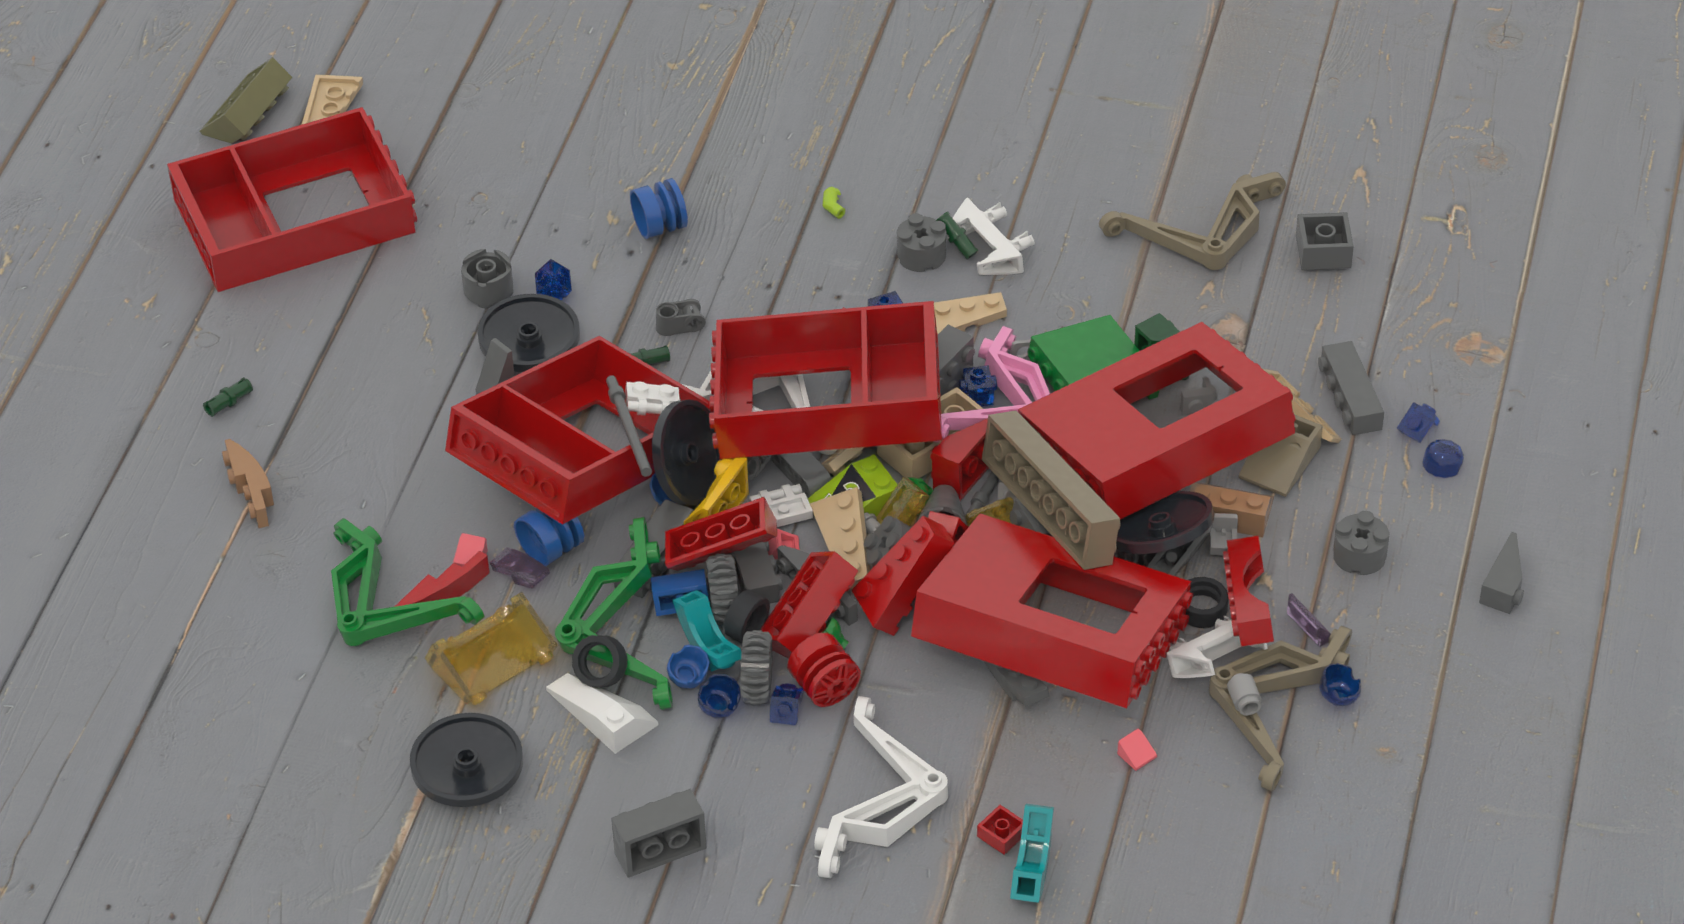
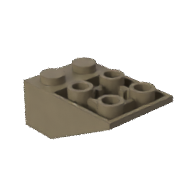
[1238,414,1323,497]

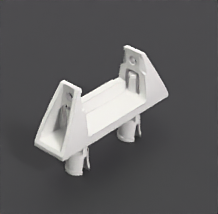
[946,198,1034,275]
[1166,616,1268,678]

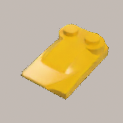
[684,457,749,525]

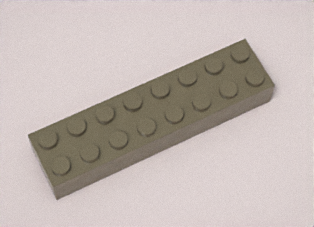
[982,410,1120,570]

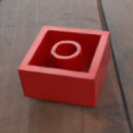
[977,805,1023,855]

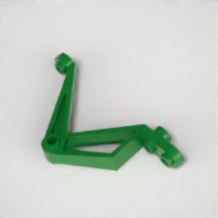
[555,517,673,710]
[331,518,485,646]

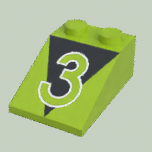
[808,454,900,519]

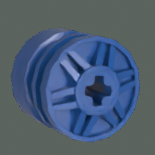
[630,178,688,239]
[514,508,585,567]

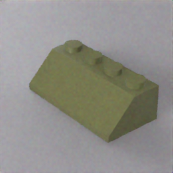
[199,57,292,144]

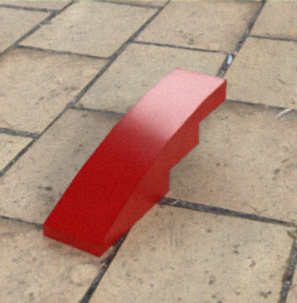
[394,551,490,607]

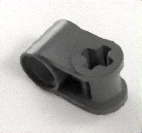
[656,299,706,336]

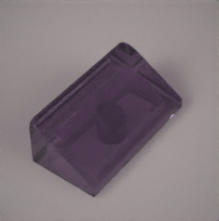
[1287,593,1331,647]

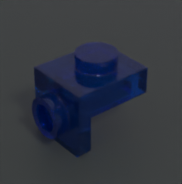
[1397,402,1440,443]
[770,683,803,725]

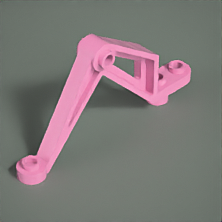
[934,326,1050,443]

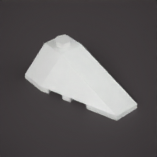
[546,673,658,754]

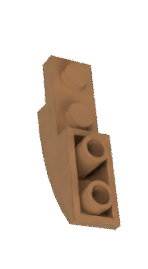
[222,439,274,528]

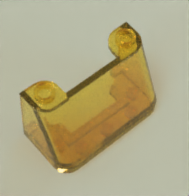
[425,592,558,705]

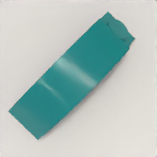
[673,590,742,672]
[1010,804,1054,903]

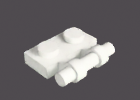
[625,382,680,415]
[749,484,813,527]

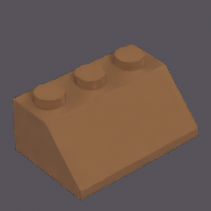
[1189,482,1274,537]

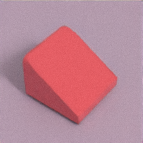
[768,529,800,559]
[453,533,488,567]
[1117,728,1157,771]

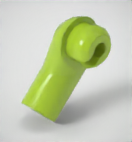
[822,186,846,219]

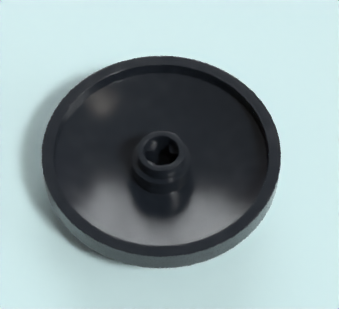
[478,294,580,372]
[652,400,722,506]
[1116,491,1215,554]
[410,713,523,807]

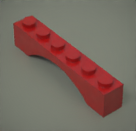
[1223,535,1274,647]

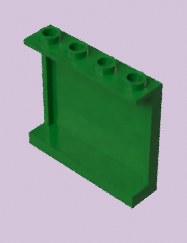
[1027,315,1159,400]

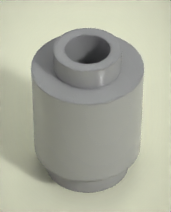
[1227,673,1262,716]

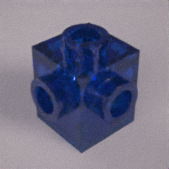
[534,259,572,300]
[959,365,997,407]

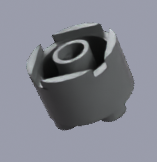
[897,213,946,272]
[461,249,513,309]
[1333,511,1390,575]
[864,516,912,567]

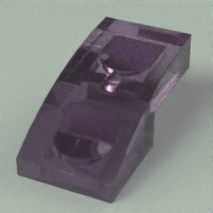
[489,547,550,589]

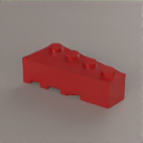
[851,516,955,636]

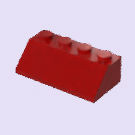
[665,497,777,571]
[760,551,859,659]

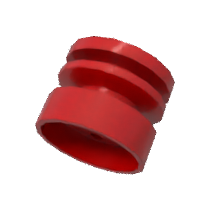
[787,633,861,707]

